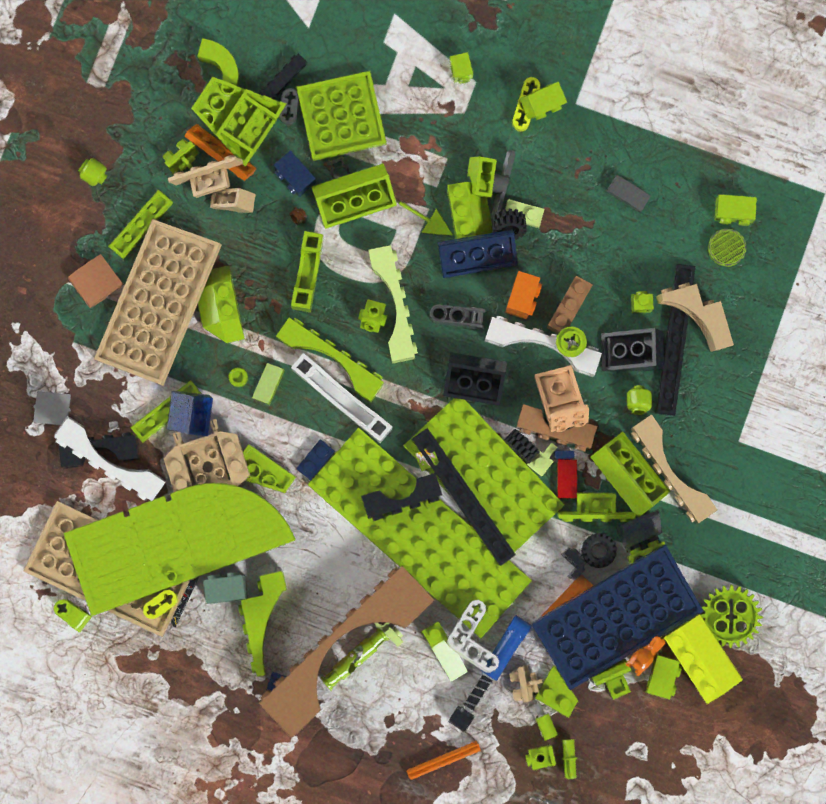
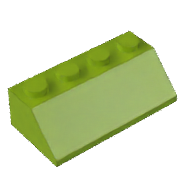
[312,163,397,229]
[590,432,671,517]

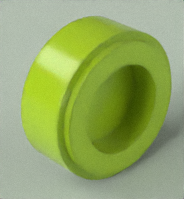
[228,367,248,387]

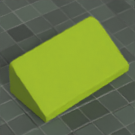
[252,363,285,406]
[592,658,632,686]

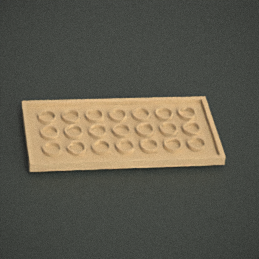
[94,219,222,386]
[23,501,190,637]

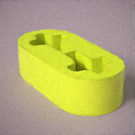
[143,590,178,619]

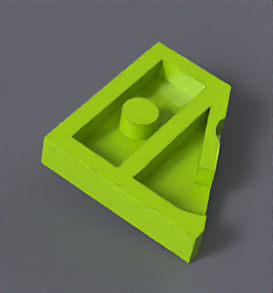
[535,666,578,718]

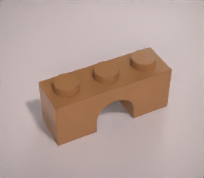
[547,276,592,334]

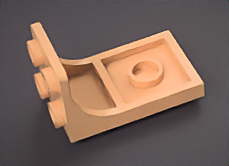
[534,365,589,432]

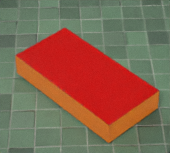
[557,460,577,499]

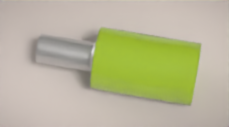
[534,702,558,740]

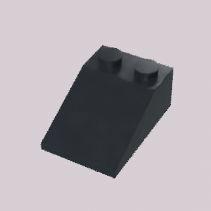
[601,328,664,372]
[616,510,662,550]

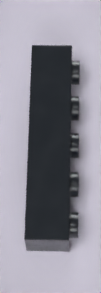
[259,53,307,99]

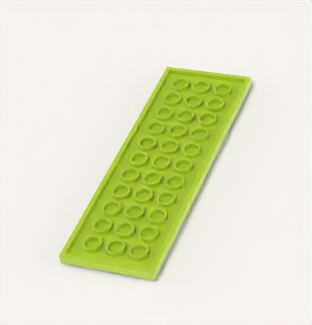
[308,427,532,639]

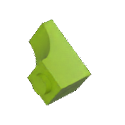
[467,156,497,198]

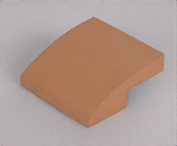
[68,254,123,308]

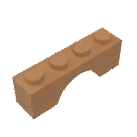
[516,404,597,452]

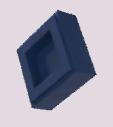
[554,451,575,460]

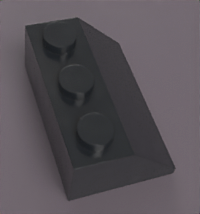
[443,352,507,406]

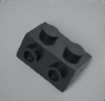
[561,548,586,579]

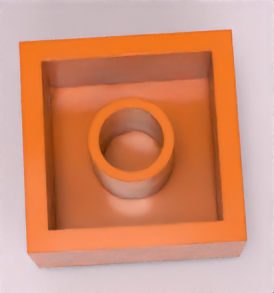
[505,271,542,320]

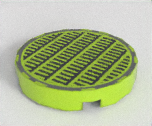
[708,229,746,267]

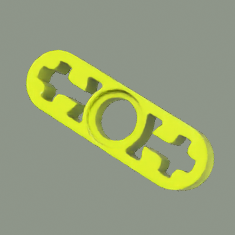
[512,77,540,131]

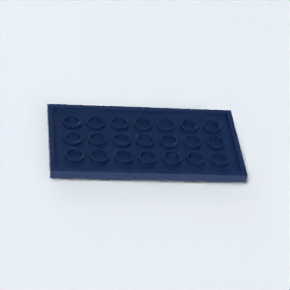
[531,544,703,690]

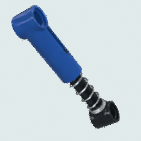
[448,615,532,732]

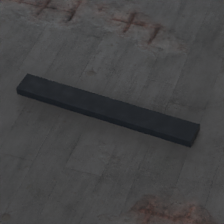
[656,264,696,416]
[411,428,516,566]

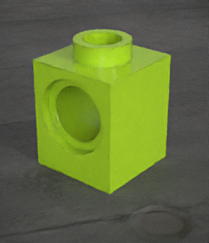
[449,52,473,84]

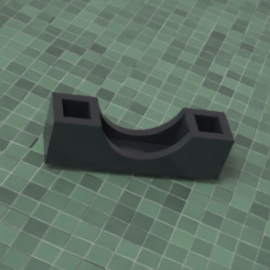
[58,432,140,469]
[361,473,442,521]

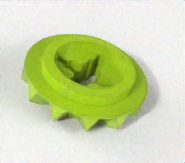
[556,326,587,357]

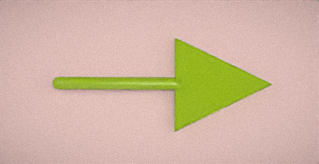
[398,201,453,236]

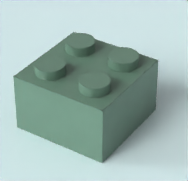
[203,572,248,604]

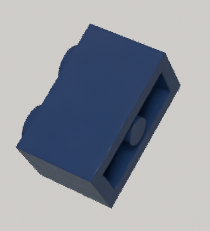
[274,150,316,197]

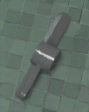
[490,150,515,218]

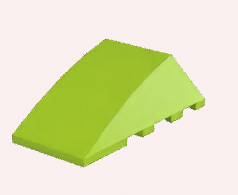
[191,77,286,167]

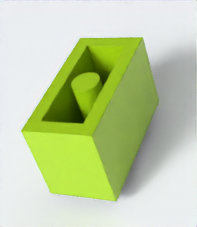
[520,81,567,120]
[715,194,757,226]
[645,655,682,699]

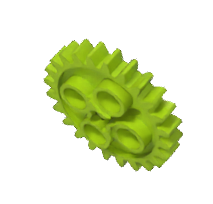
[701,584,763,648]

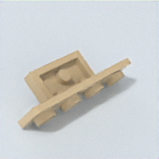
[168,155,243,198]

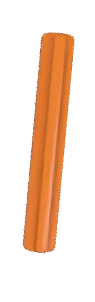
[407,741,481,780]

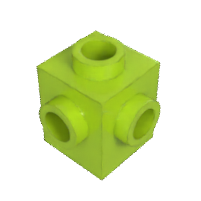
[358,299,387,333]

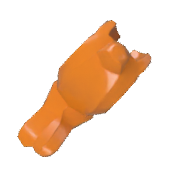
[626,636,665,676]

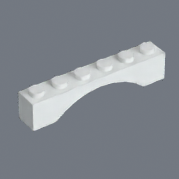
[485,316,602,377]
[291,353,392,443]
[54,416,165,501]

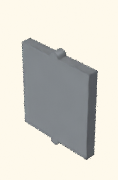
[33,391,71,425]

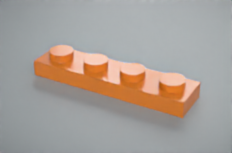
[184,124,256,181]

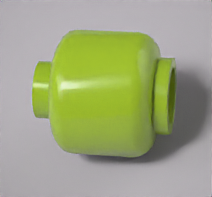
[78,158,108,186]
[627,385,652,415]

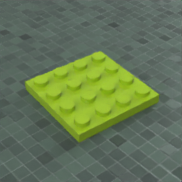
[296,71,387,161]

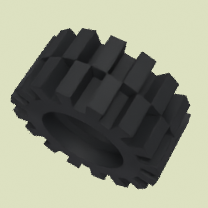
[491,209,527,240]
[504,429,540,464]
[581,533,617,568]

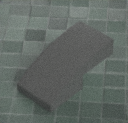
[607,175,651,212]

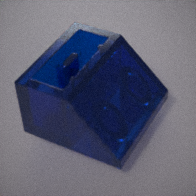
[167,391,213,436]

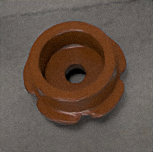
[290,207,307,225]

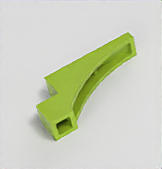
[238,571,287,677]

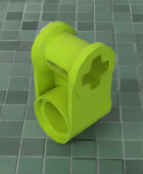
[53,599,92,633]

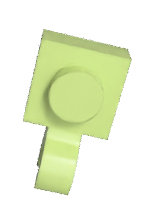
[527,443,558,477]

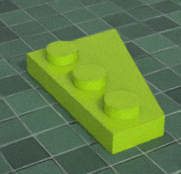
[228,444,297,493]

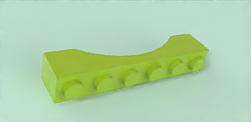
[276,318,384,403]

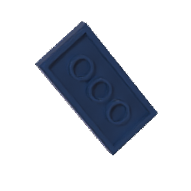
[438,229,518,278]

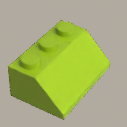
[447,182,493,239]

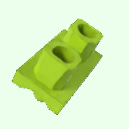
[163,139,199,174]

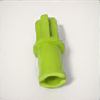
[562,739,577,779]

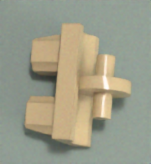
[509,665,543,702]

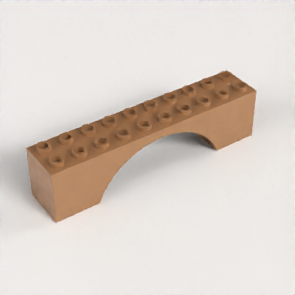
[259,566,434,738]

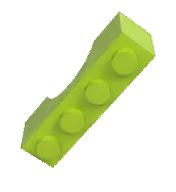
[291,231,324,312]

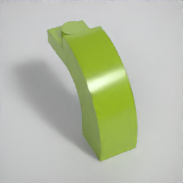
[198,38,240,87]

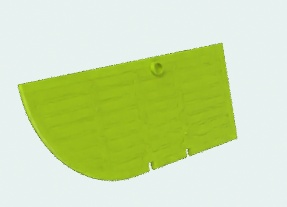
[63,483,296,616]

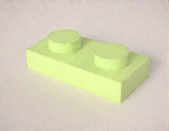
[505,199,544,228]

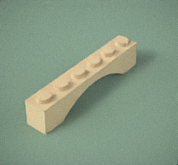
[631,415,717,524]

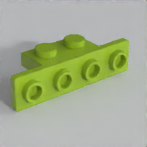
[557,492,636,522]

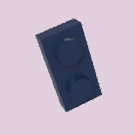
[296,439,335,481]

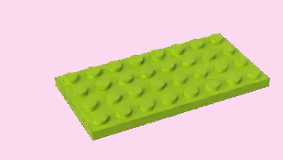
[403,398,564,552]

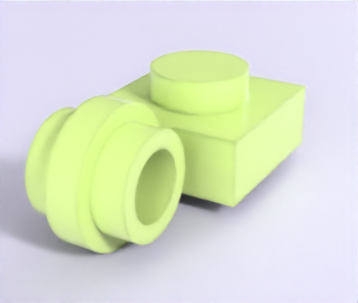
[374,622,403,647]

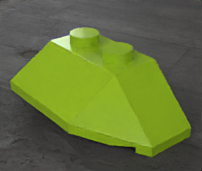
[198,265,245,343]

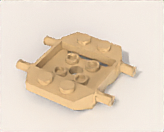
[163,419,250,492]

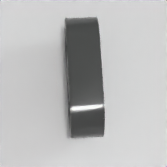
[280,88,299,126]

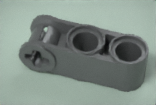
[430,304,486,329]

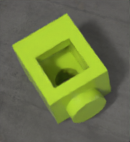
[631,291,654,313]
[525,745,556,770]

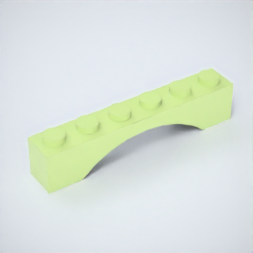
[369,245,418,364]

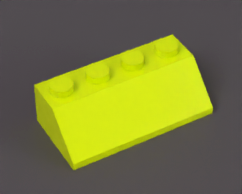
[664,614,743,704]

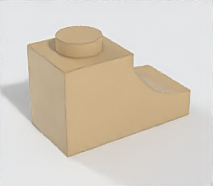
[210,188,256,213]

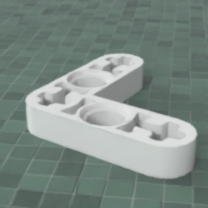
[447,600,499,672]

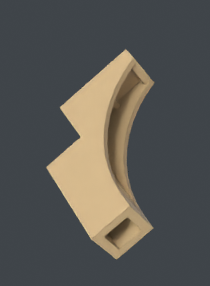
[656,283,734,352]

